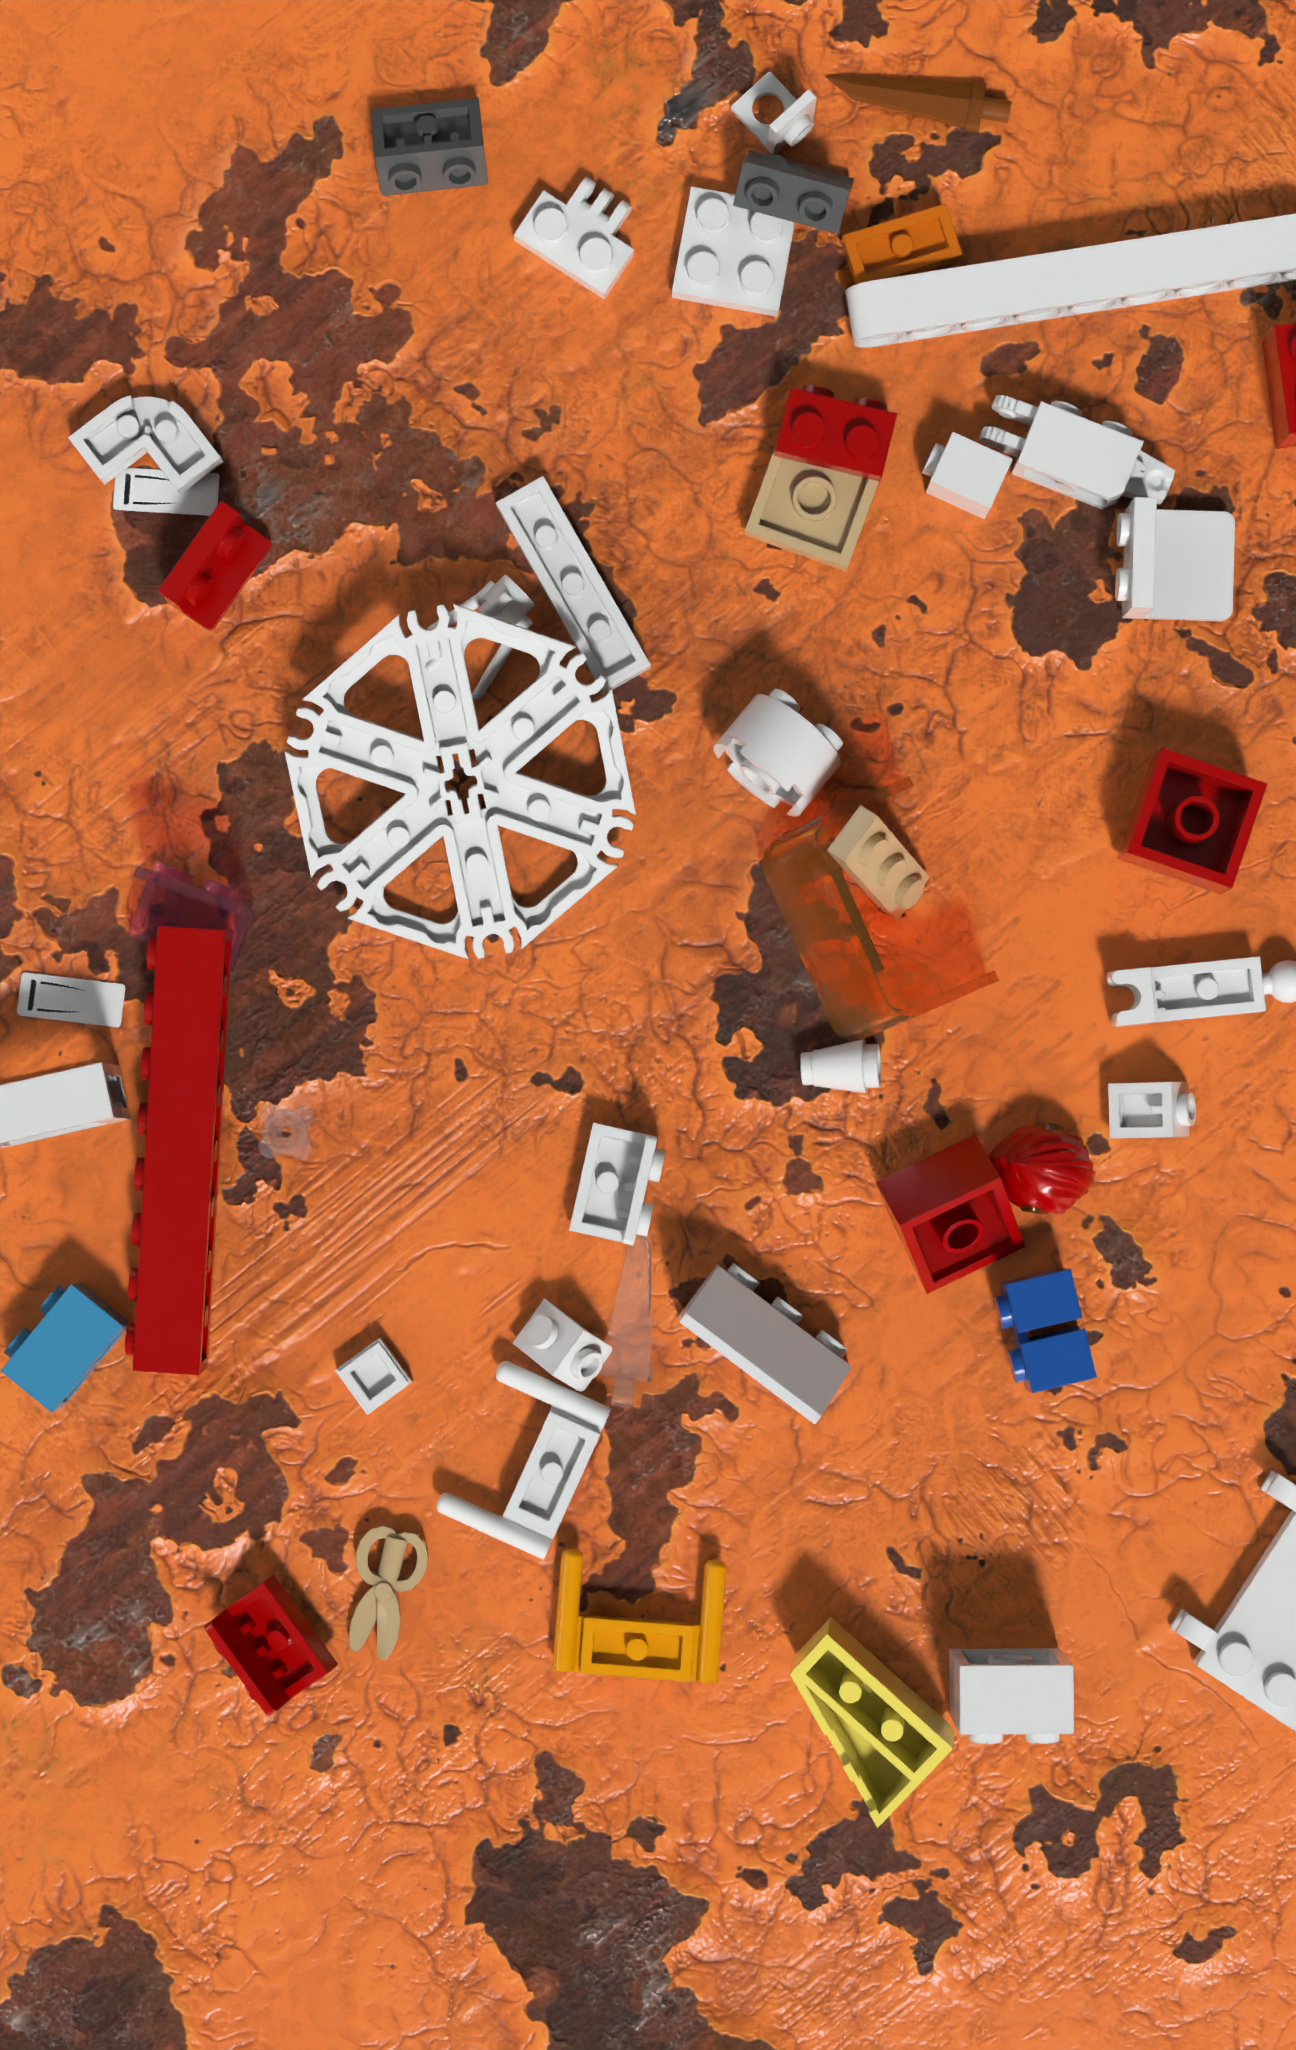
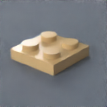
[744,440,879,571]

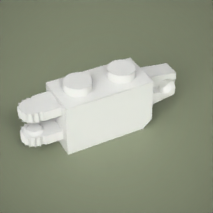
[979,395,1175,509]

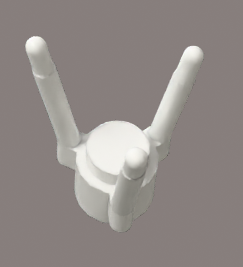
[425,574,535,701]

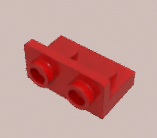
[158,501,272,631]

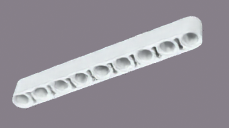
[845,213,1296,348]

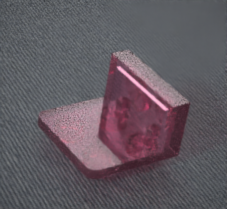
[127,861,255,972]

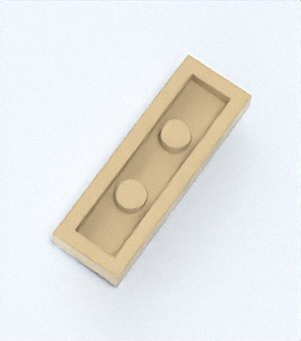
[827,805,930,921]

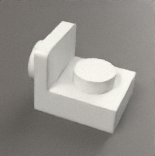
[1108,1082,1196,1138]

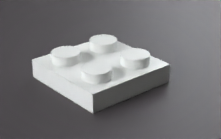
[672,186,795,317]

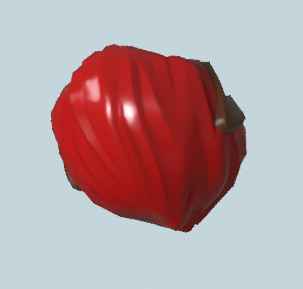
[988,1122,1096,1215]

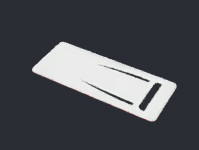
[113,468,220,516]
[17,972,126,1027]

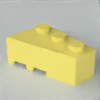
[790,1617,954,1828]

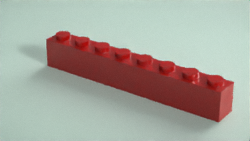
[125,926,233,1375]

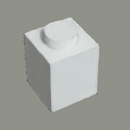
[922,432,1013,519]

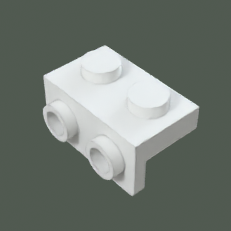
[569,1123,666,1246]

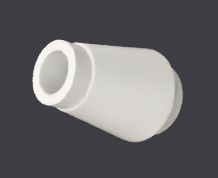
[801,1039,881,1094]

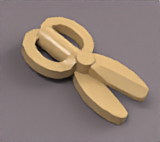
[349,1524,429,1660]

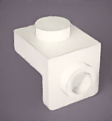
[513,1298,612,1392]

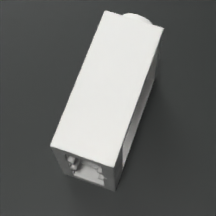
[0,1062,131,1148]

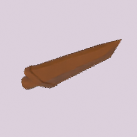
[825,76,1011,133]

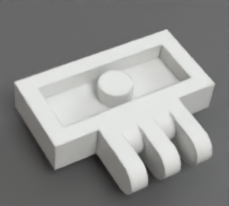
[514,176,634,300]

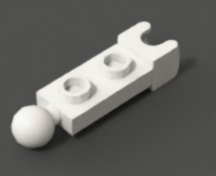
[1106,956,1296,1027]

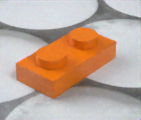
[841,203,963,285]

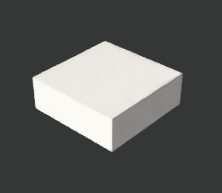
[335,1337,413,1415]

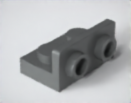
[371,98,488,196]
[733,150,854,234]

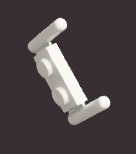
[436,1361,612,1560]

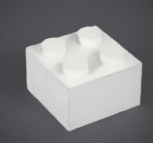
[949,1648,1074,1744]

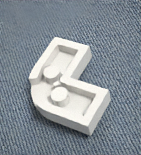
[68,395,223,495]

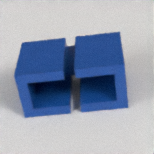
[994,1267,1097,1393]

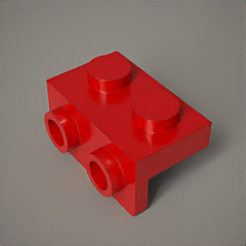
[774,385,898,482]
[204,1574,338,1716]

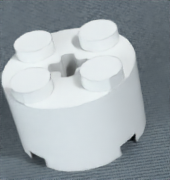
[713,688,843,817]

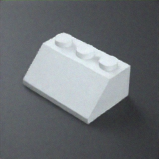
[678,1263,852,1424]

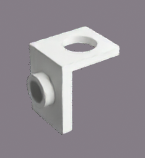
[731,72,817,154]

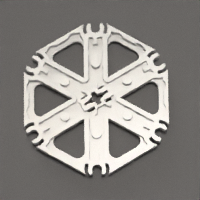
[285,603,636,959]

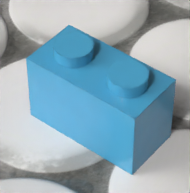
[0,1282,129,1413]

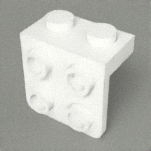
[1115,497,1235,621]

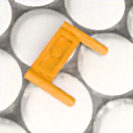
[552,1548,727,1684]

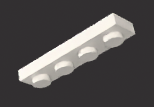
[496,476,651,695]

